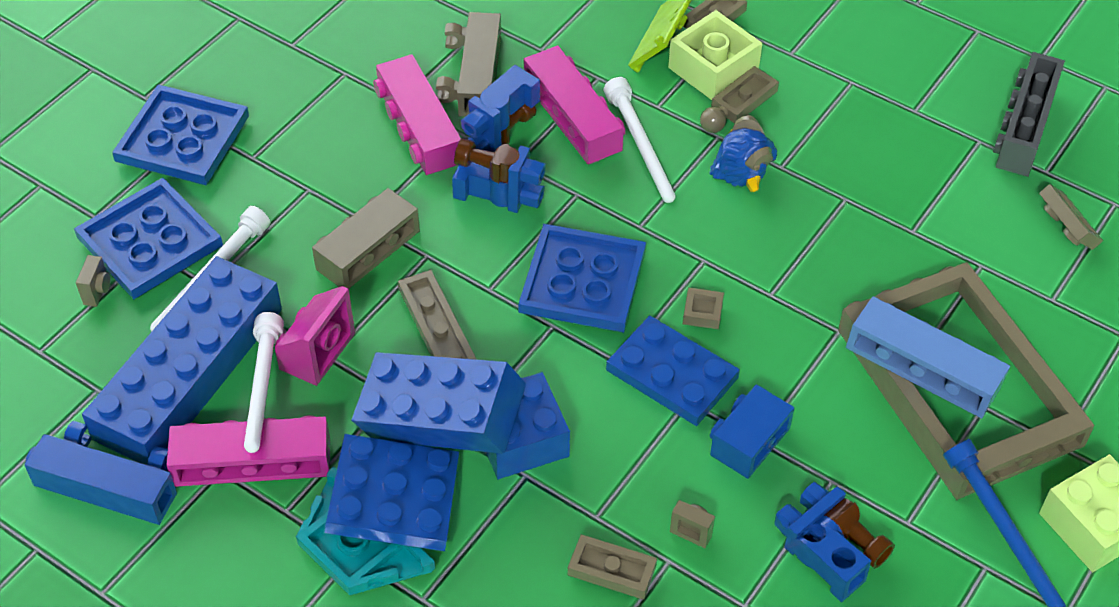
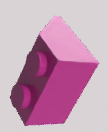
[275,286,355,386]

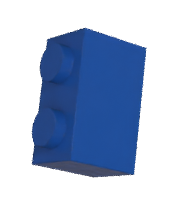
[710,384,795,479]

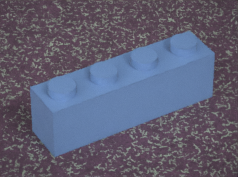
[846,296,1010,419]

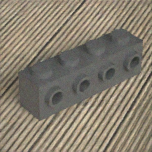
[993,52,1065,177]

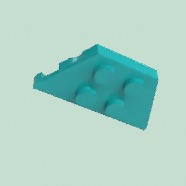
[296,466,435,595]

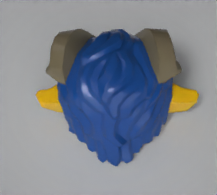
[709,115,777,192]

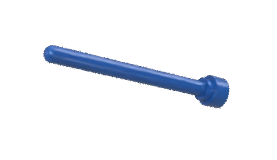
[943,439,1066,607]

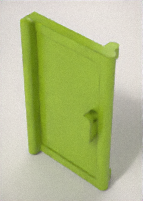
[628,0,692,73]

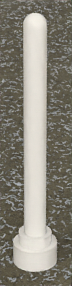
[603,77,676,203]
[150,206,271,332]
[244,312,284,453]

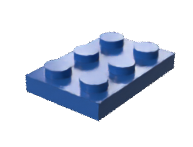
[606,315,740,426]

